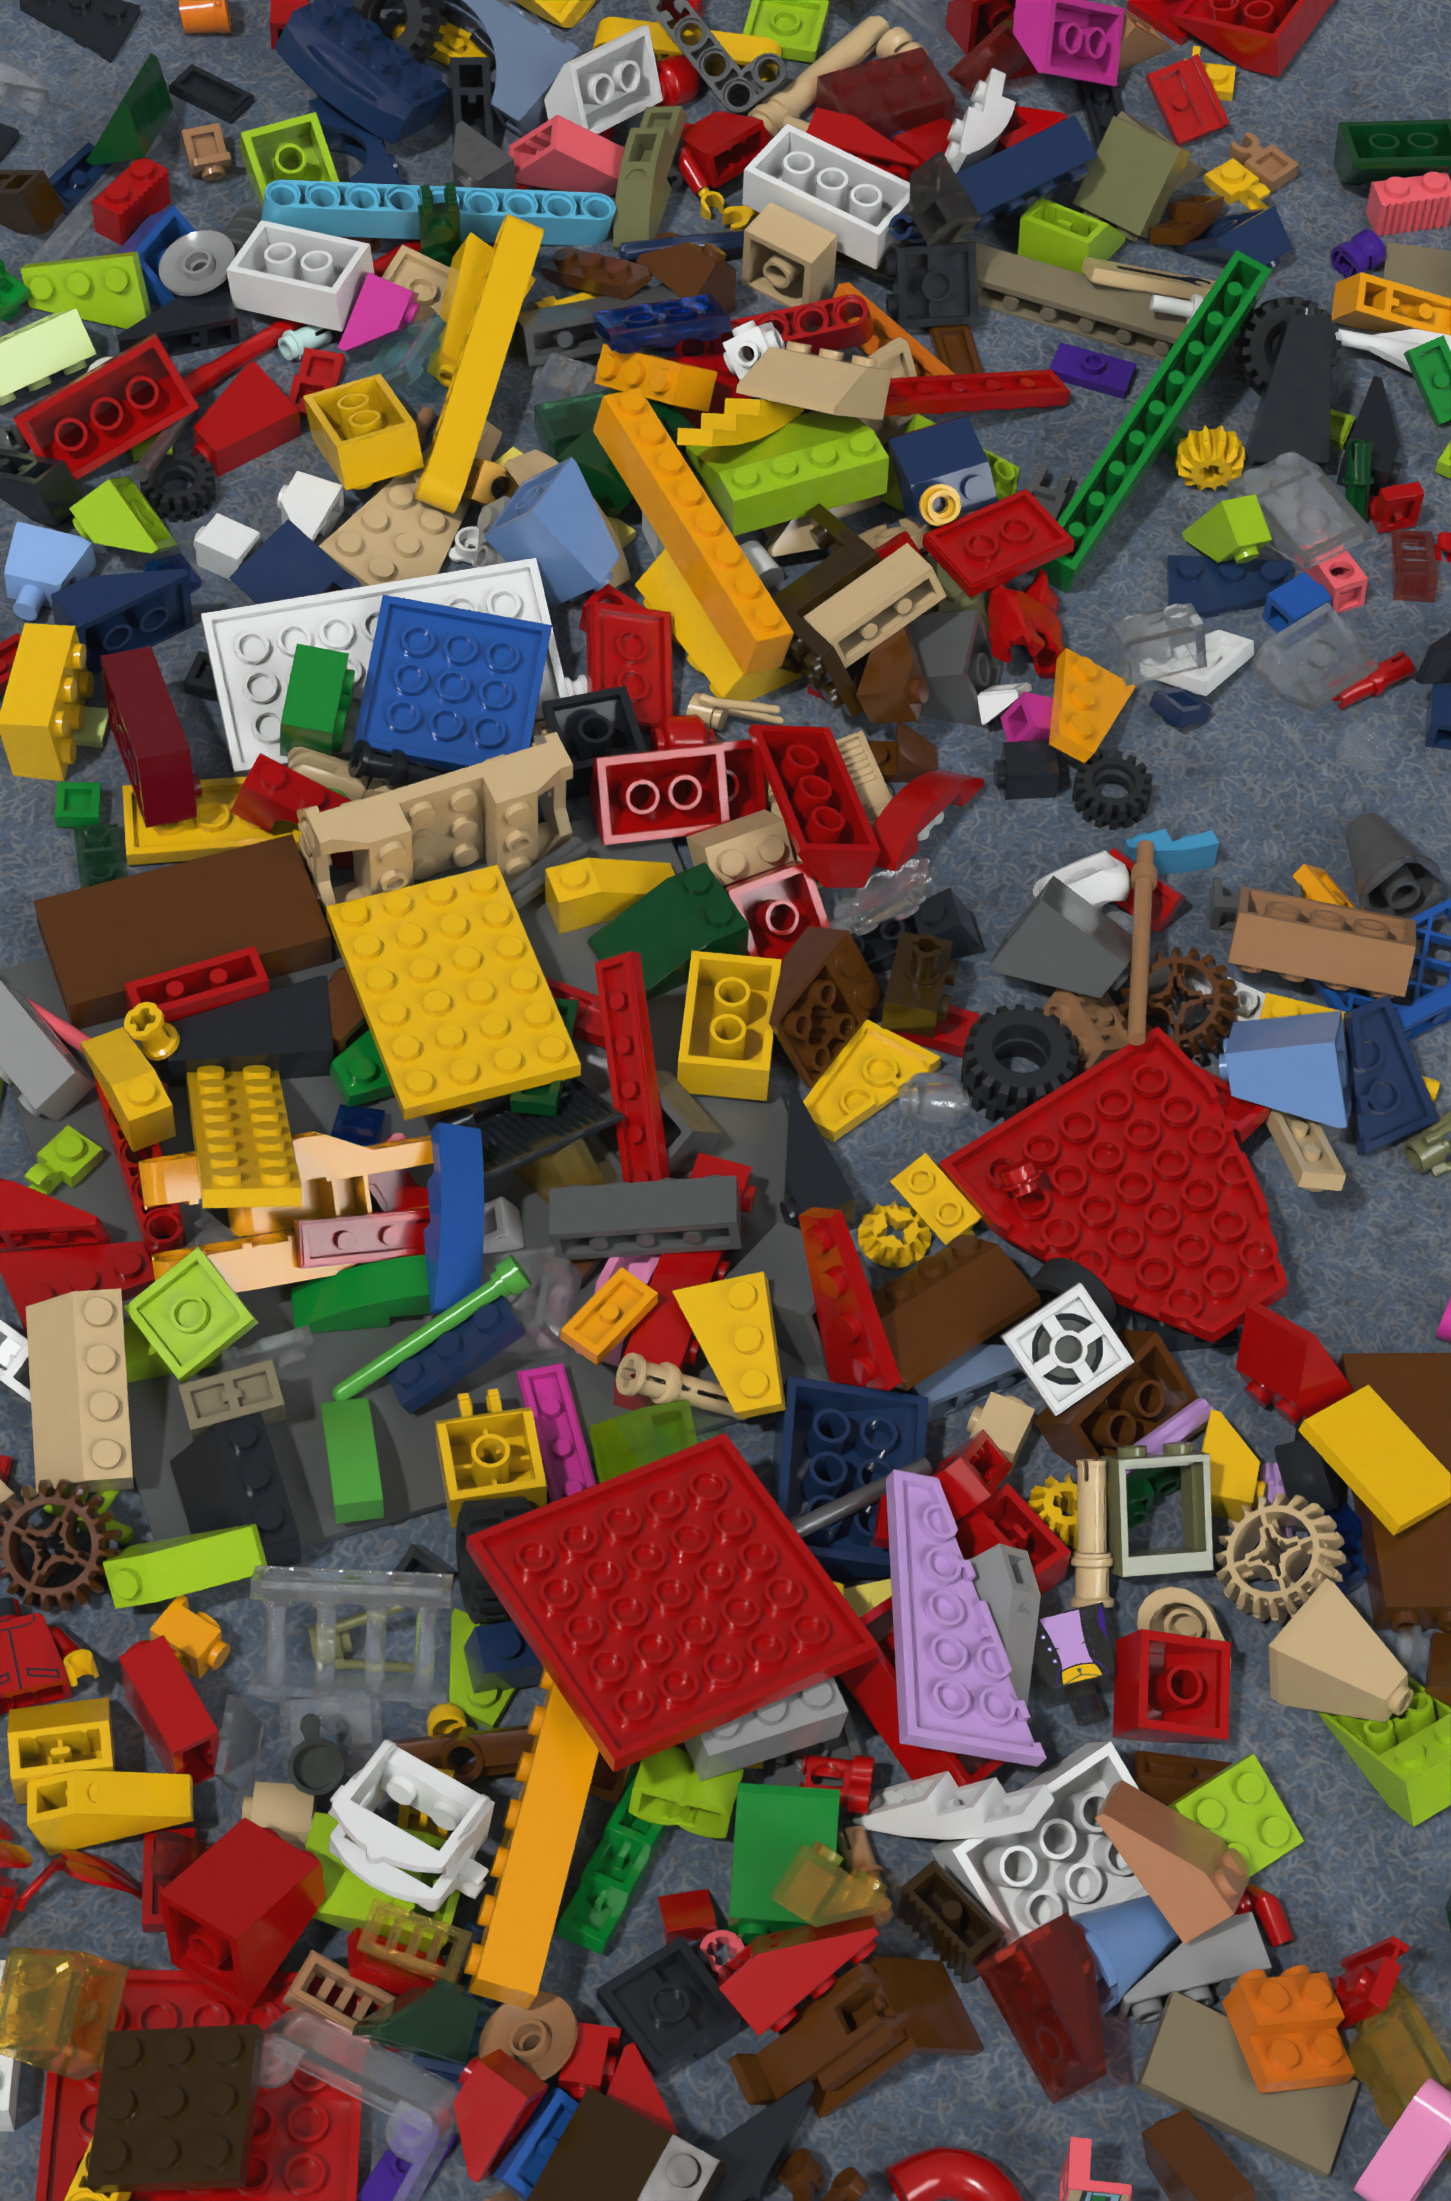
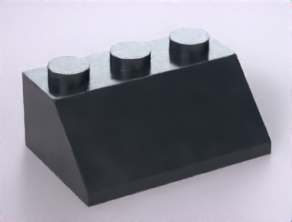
[170,1412,302,1589]

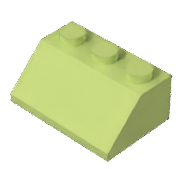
[0,309,96,406]

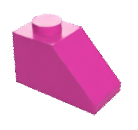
[338,272,421,352]

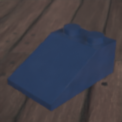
[51,568,194,675]

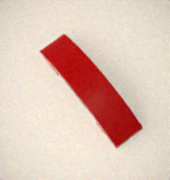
[872,769,984,872]

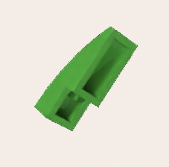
[320,1397,384,1524]

